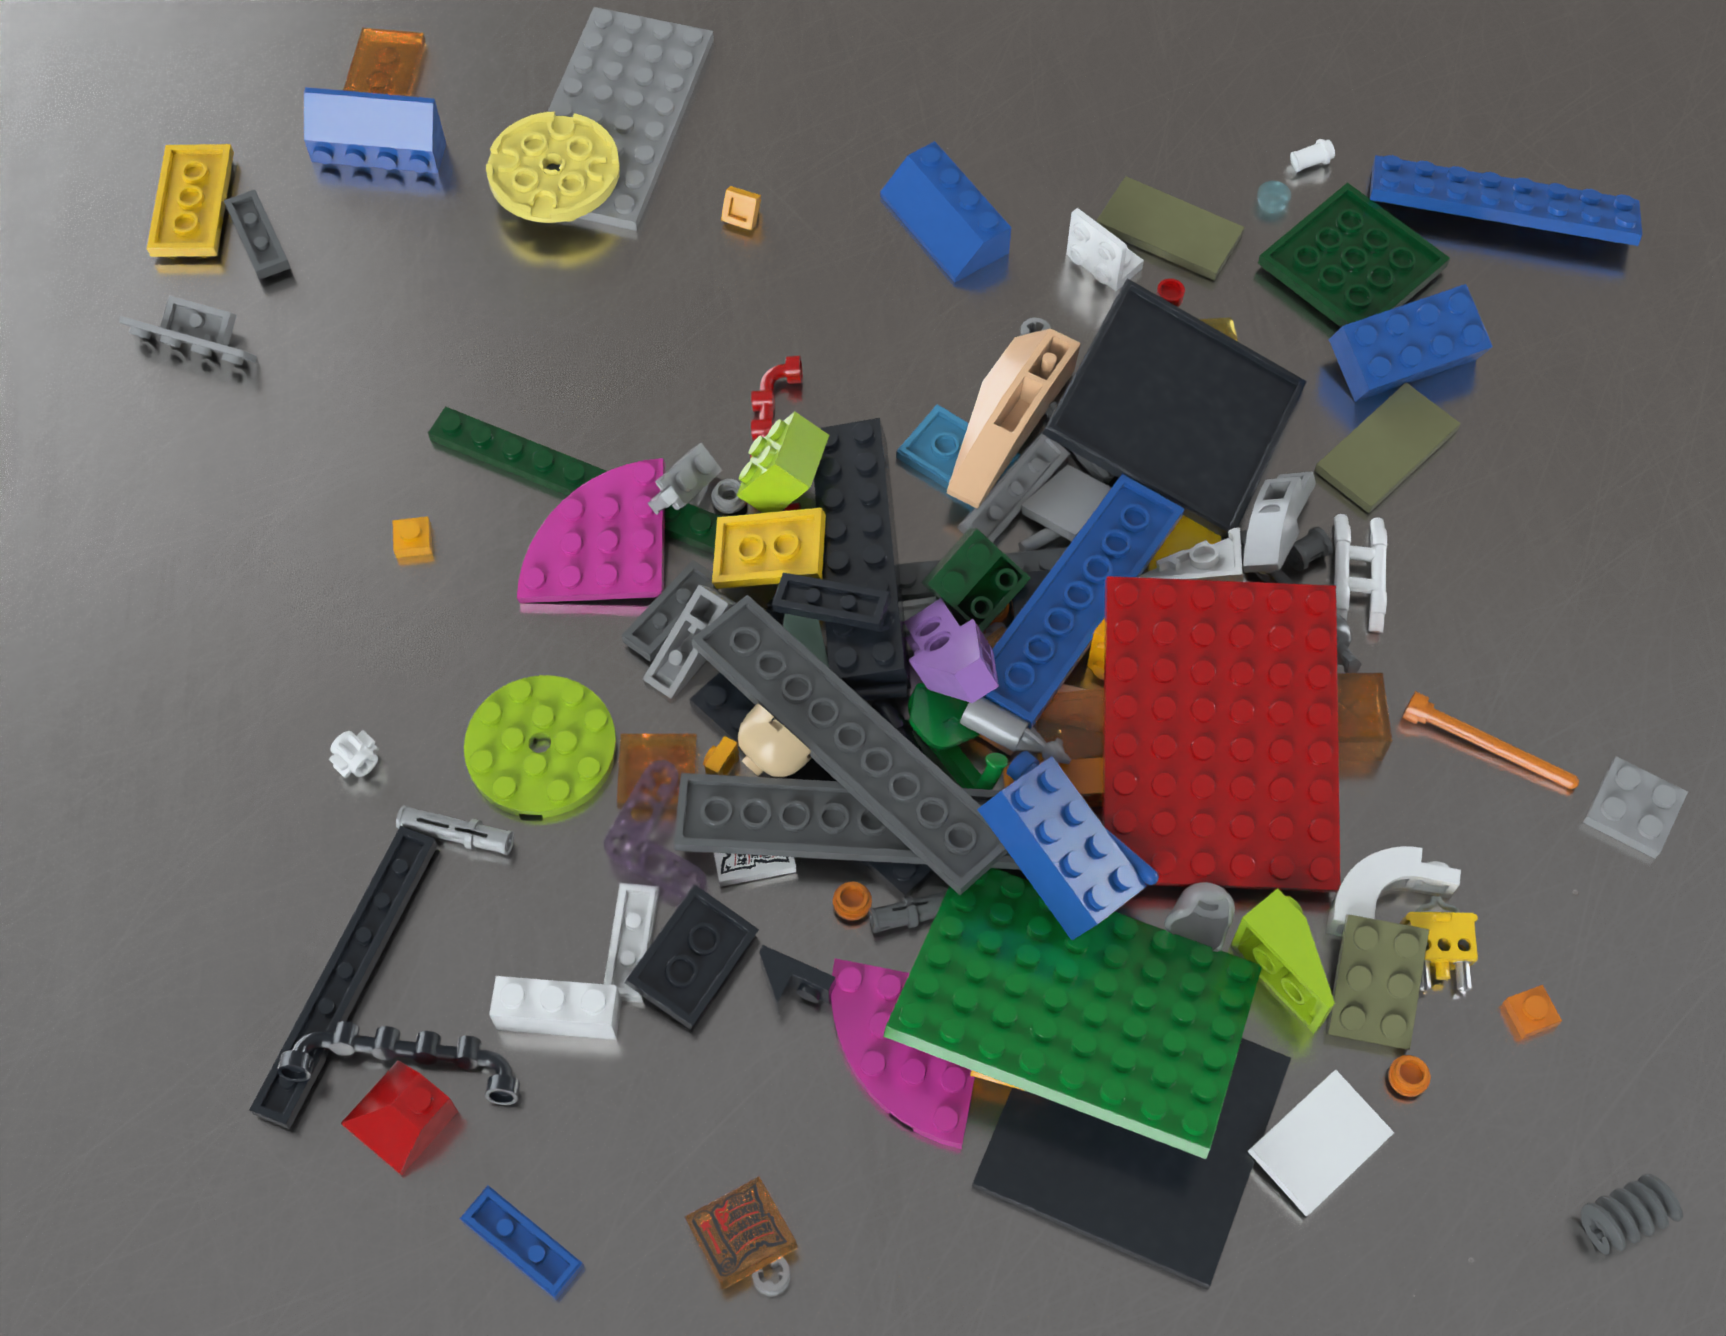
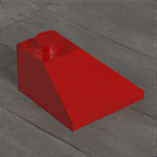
[341,1061,458,1176]

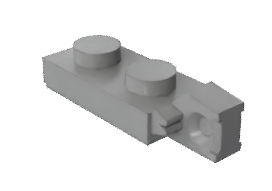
[647,443,723,514]

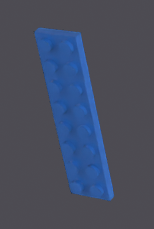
[1370,155,1643,246]
[983,474,1185,729]

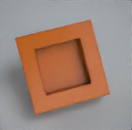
[1503,985,1562,1039]

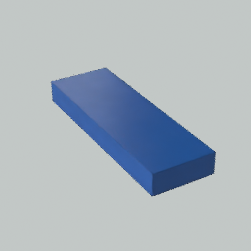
[460,1185,584,1300]

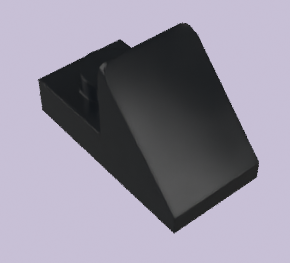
[759,945,836,1014]

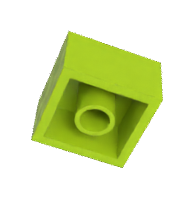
[736,411,829,513]

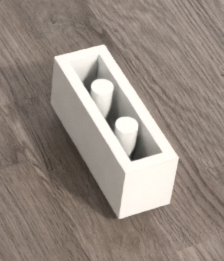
[489,976,622,1040]

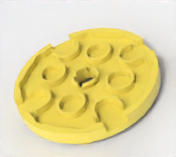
[486,111,620,223]

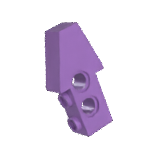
[904,598,999,703]

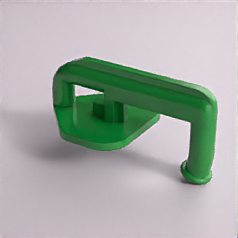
[908,683,1008,790]

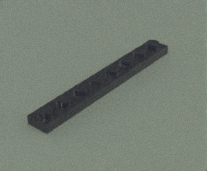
[249,826,438,1129]

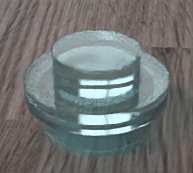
[1257,181,1291,213]

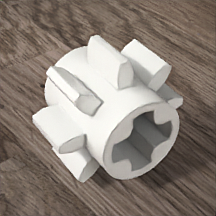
[329,730,379,778]

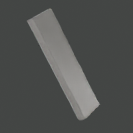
[957,431,1070,543]

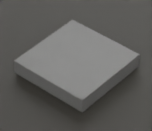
[1021,464,1112,541]

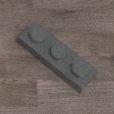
[224,189,291,280]
[621,560,719,662]

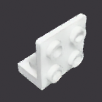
[1066,208,1144,292]

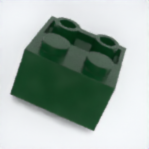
[921,528,1031,633]

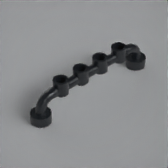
[277,1021,520,1105]

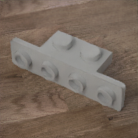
[119,295,257,366]

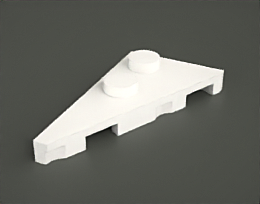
[1139,528,1243,582]

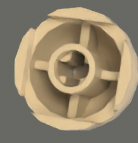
[738,703,812,778]

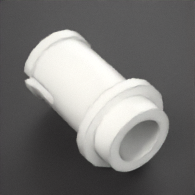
[1290,139,1335,172]

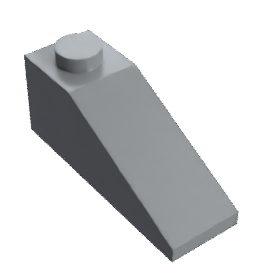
[642,585,736,699]

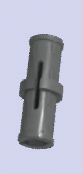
[868,891,946,933]

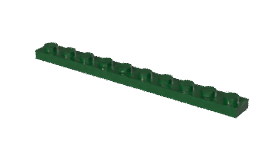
[428,406,722,555]

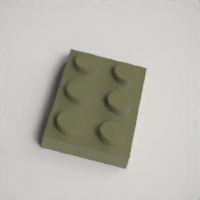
[1326,914,1429,1050]

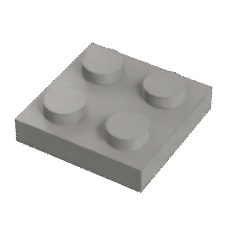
[1583,756,1688,859]

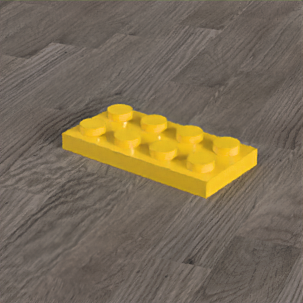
[147,144,234,257]

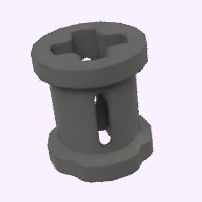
[1286,527,1333,571]

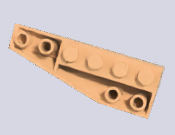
[946,329,1081,509]

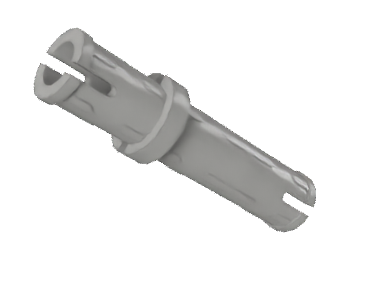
[396,805,514,855]

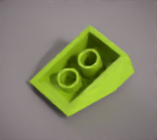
[1230,889,1335,1034]

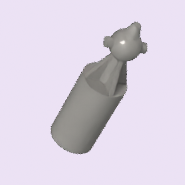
[960,697,1072,764]

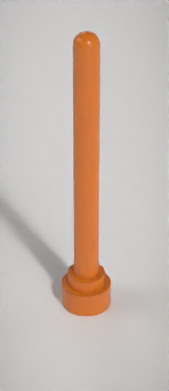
[1402,691,1579,789]

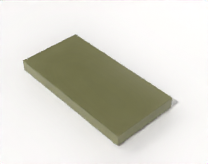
[1096,176,1245,281]
[1314,383,1461,513]

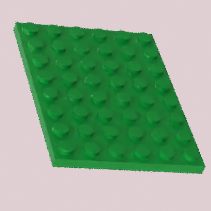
[883,868,1262,1159]

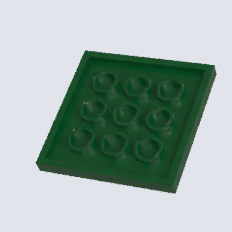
[1258,182,1450,327]

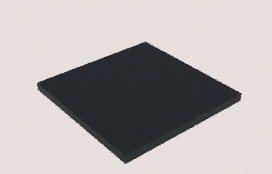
[1042,278,1307,539]
[972,1038,1291,1289]

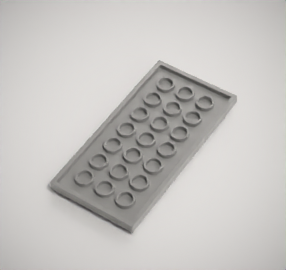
[546,7,714,231]

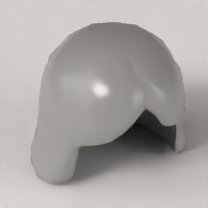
[1164,882,1235,952]

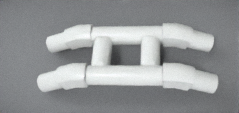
[1334,514,1387,633]

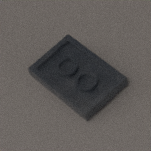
[624,884,759,1029]

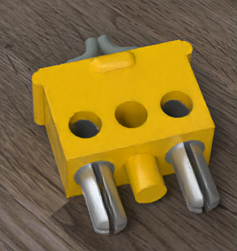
[1399,896,1478,991]

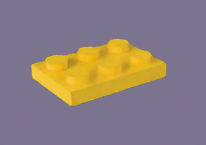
[712,508,826,589]

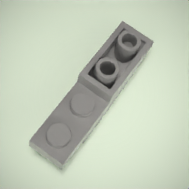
[1243,471,1316,574]

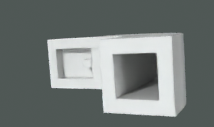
[1326,846,1461,937]

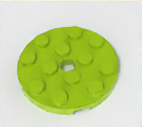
[464,675,617,818]

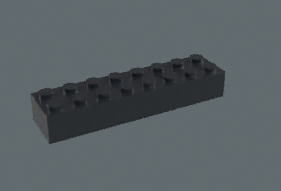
[814,418,912,689]

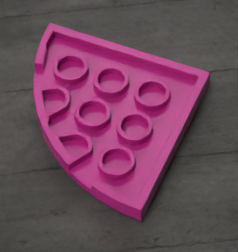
[517,458,666,603]
[831,958,975,1149]

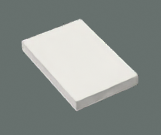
[1248,1070,1394,1216]

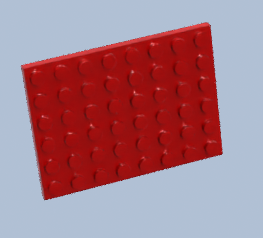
[1102,576,1341,892]

